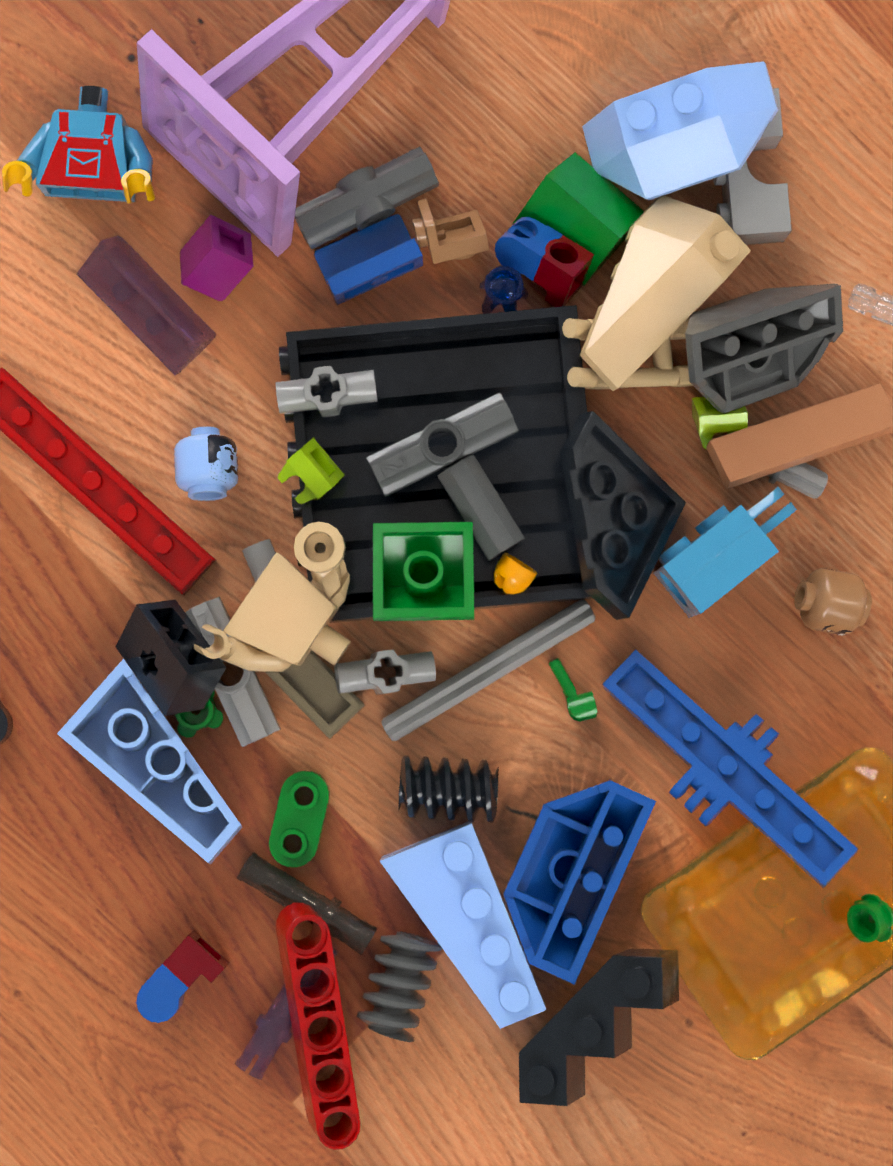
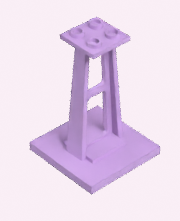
[137,0,450,257]

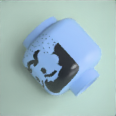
[174,427,238,501]

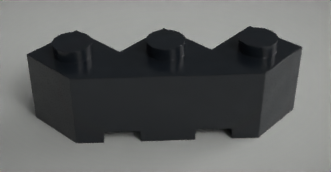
[519,948,679,1106]

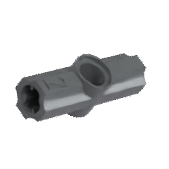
[294,147,439,250]
[366,393,518,497]

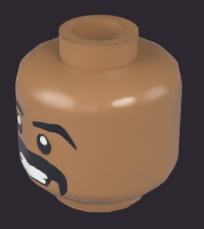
[794,568,872,636]

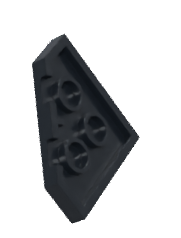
[560,411,686,620]

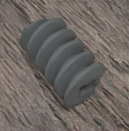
[357,931,442,1042]

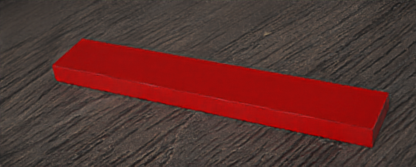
[0,367,216,595]

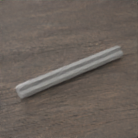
[381,599,596,741]

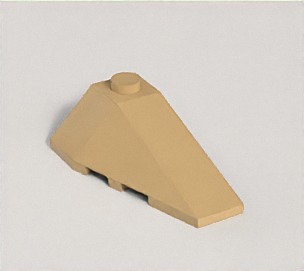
[580,196,751,391]

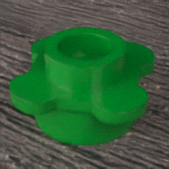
[175,690,224,738]

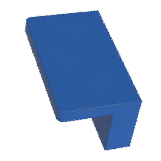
[314,214,423,305]

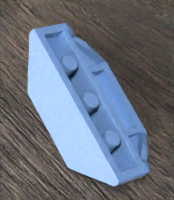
[582,61,779,201]

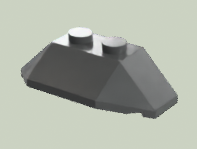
[685,284,843,413]

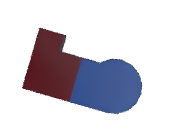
[495,217,595,307]
[136,930,229,1023]

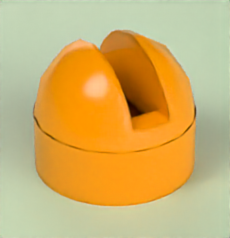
[493,552,537,594]

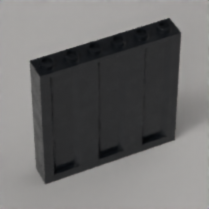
[279,305,593,623]

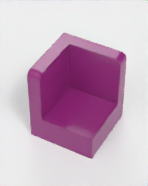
[180,214,254,301]

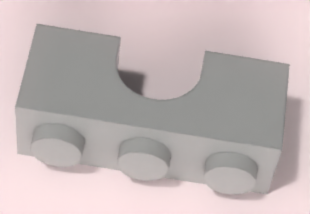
[713,88,792,245]

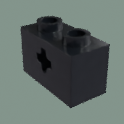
[115,600,226,716]

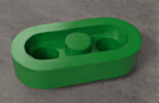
[269,770,330,868]

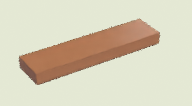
[706,383,893,489]

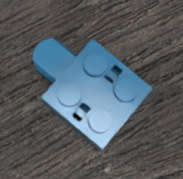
[653,487,797,618]

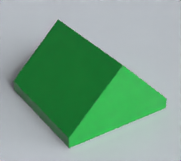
[513,152,644,286]
[373,522,475,621]

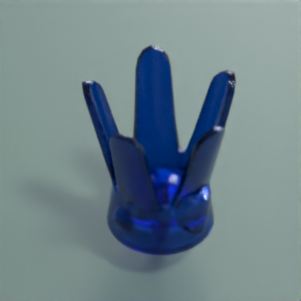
[479,266,529,314]

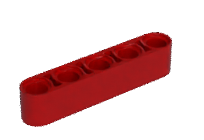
[276,903,361,1150]

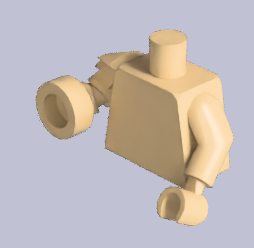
[194,522,351,672]

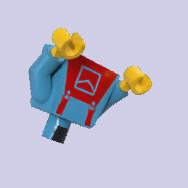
[2,86,155,204]

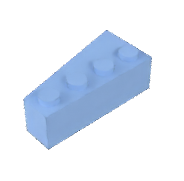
[57,659,242,864]
[380,821,546,1029]

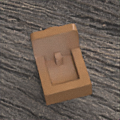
[412,199,489,264]

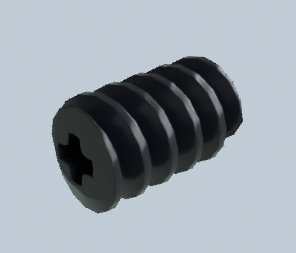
[398,756,499,823]

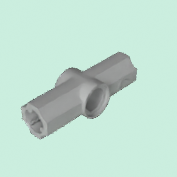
[185,597,281,747]

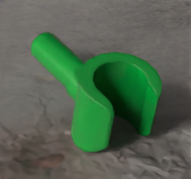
[549,658,598,722]

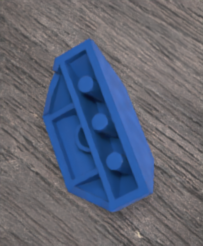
[503,780,656,985]

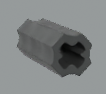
[438,454,525,561]

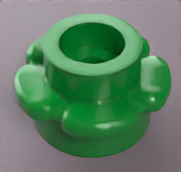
[847,894,893,943]

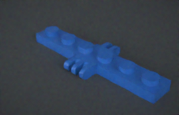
[602,649,858,888]

